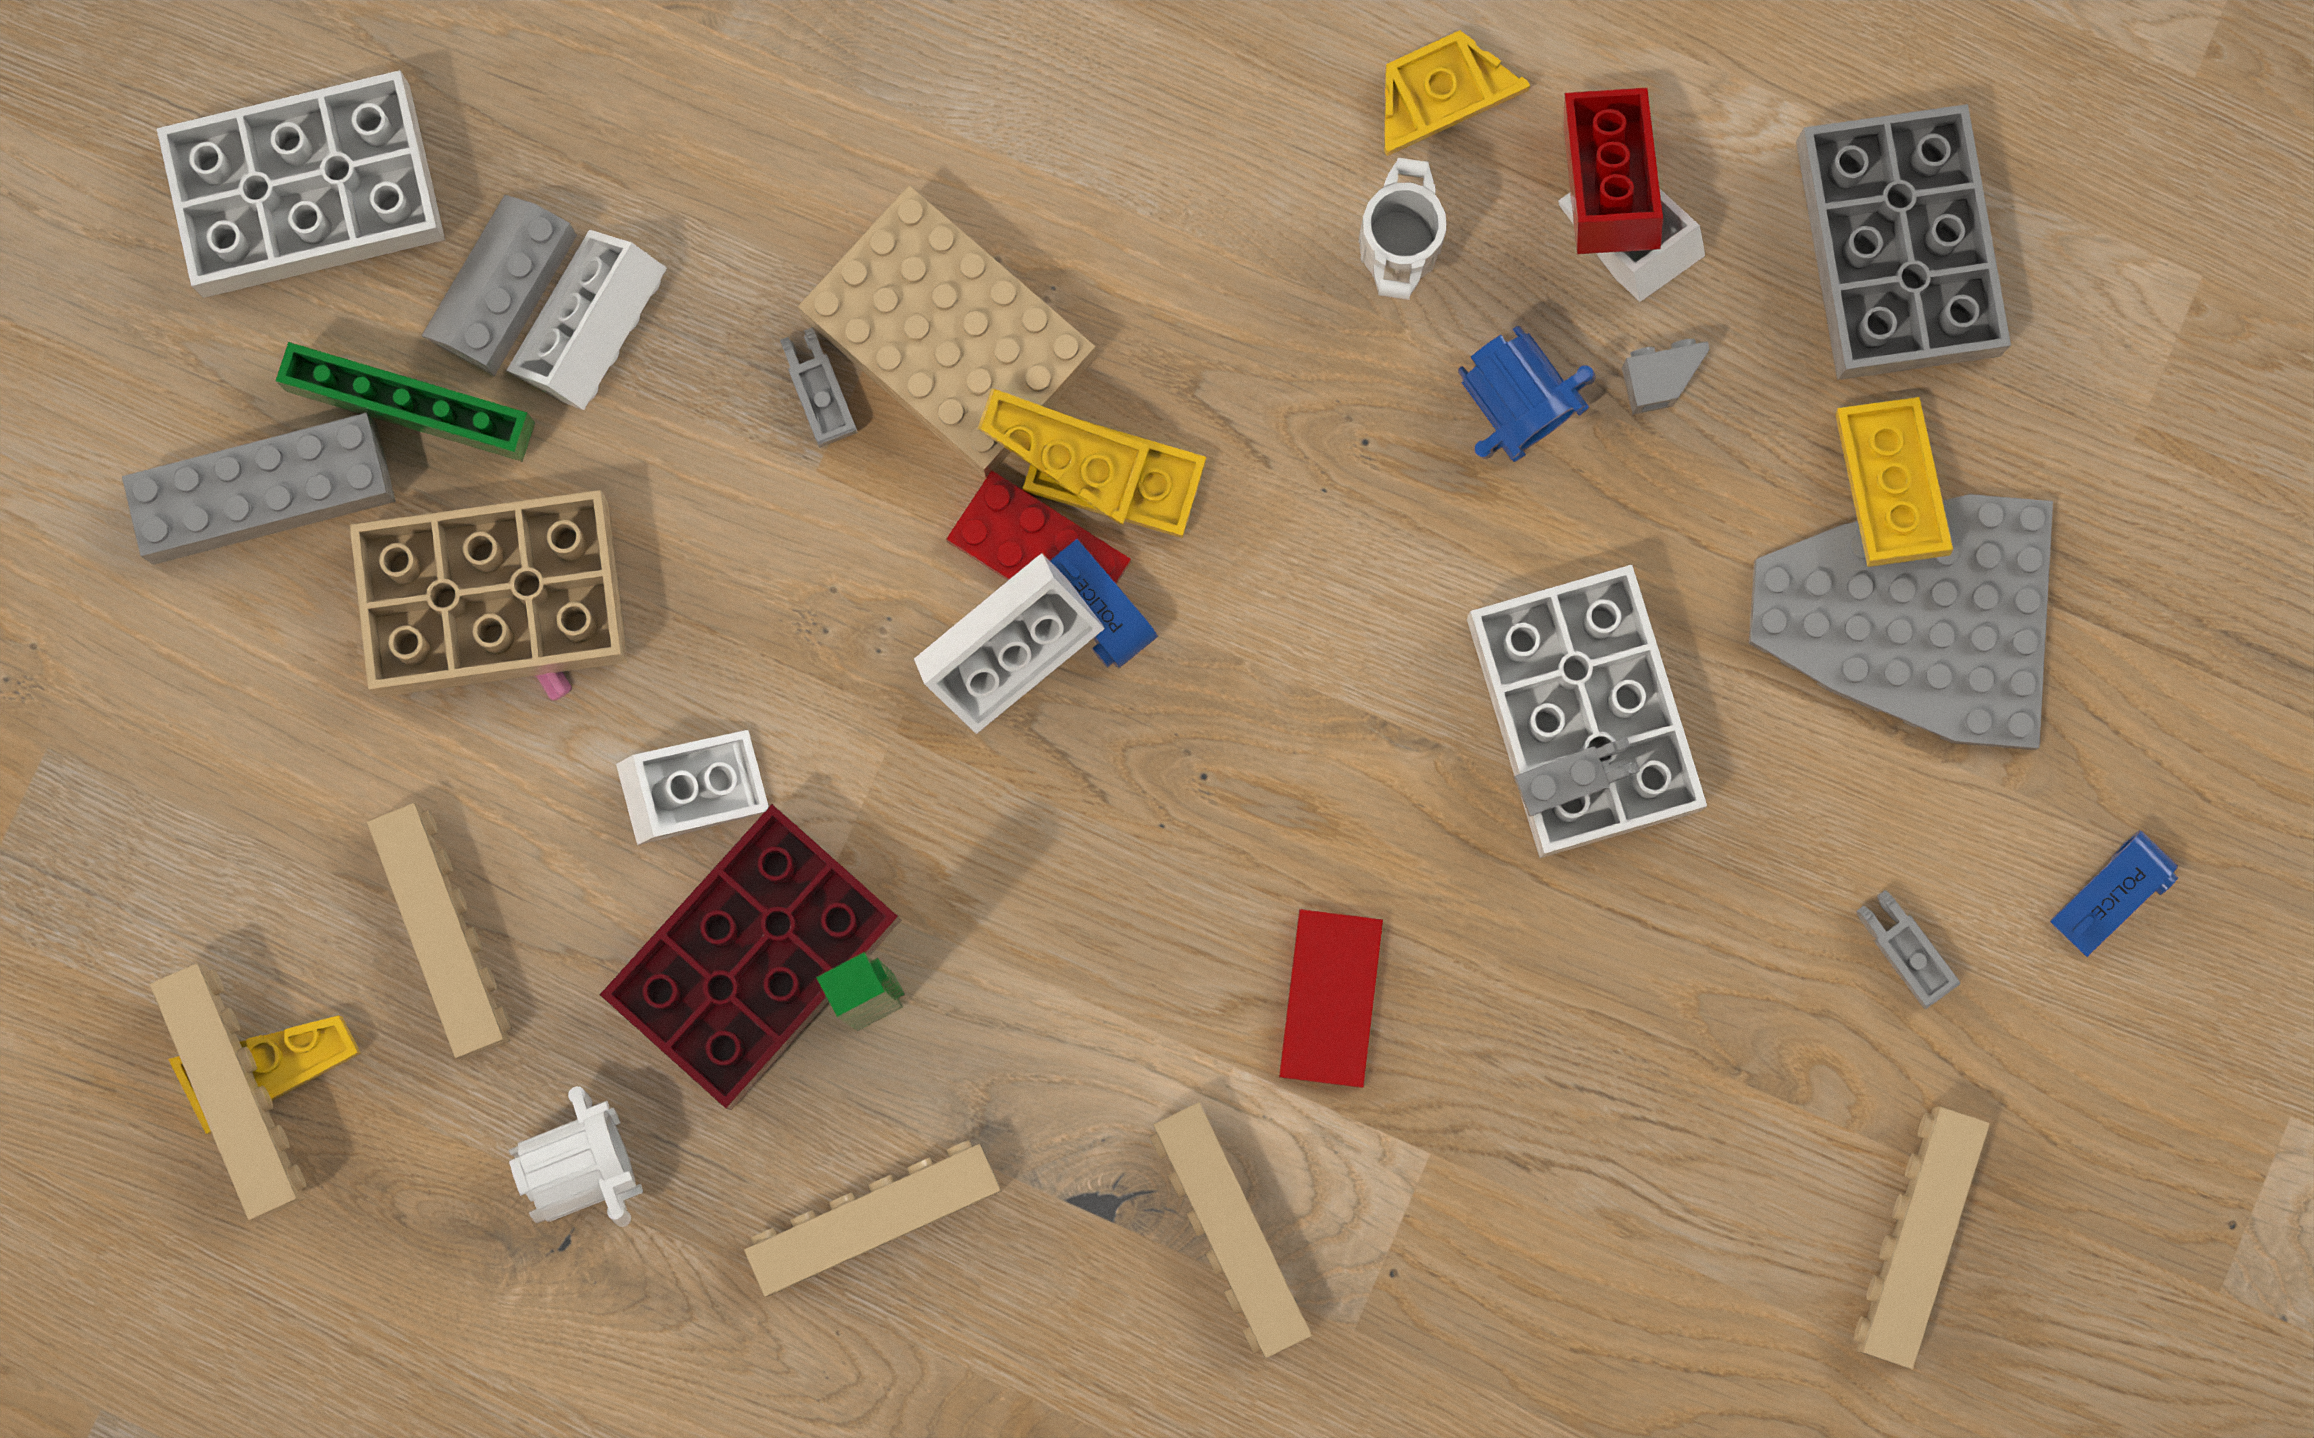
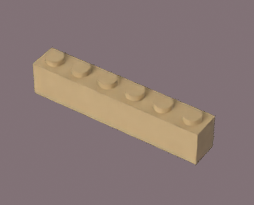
[367,803,512,1060]
[150,963,306,1221]
[1149,1102,1312,1358]
[1854,1107,1990,1369]
[744,1140,1002,1297]

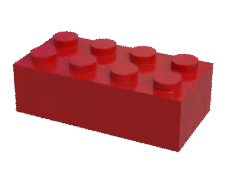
[1563,87,1663,254]

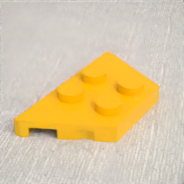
[1384,30,1530,156]

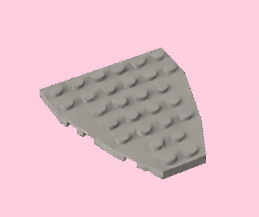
[1749,494,2053,750]

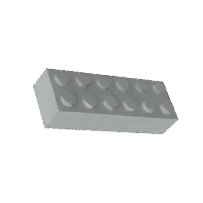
[122,413,396,565]

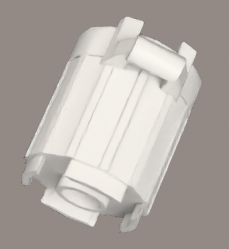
[1358,158,1446,300]
[509,1086,643,1227]

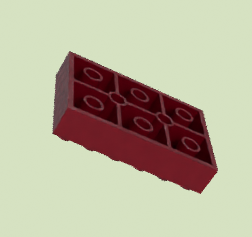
[599,804,902,1110]

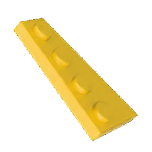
[978,389,1150,525]
[168,1015,361,1135]

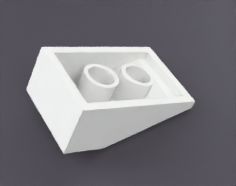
[1558,189,1705,302]
[616,730,769,845]

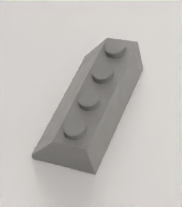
[422,195,577,376]

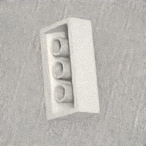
[506,230,667,410]
[914,553,1104,734]

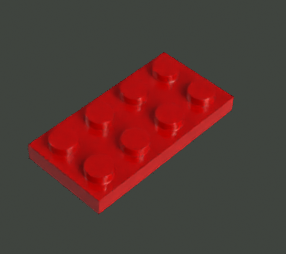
[946,470,1131,585]

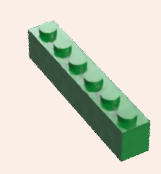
[275,342,535,462]
[816,952,905,1031]

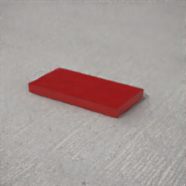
[1279,909,1383,1088]

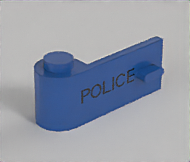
[1050,539,1158,669]
[2050,830,2178,957]

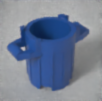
[1458,326,1596,462]

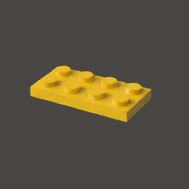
[1835,397,1953,567]
[1023,419,1206,538]

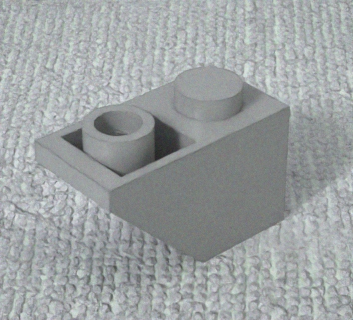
[1622,339,1710,415]

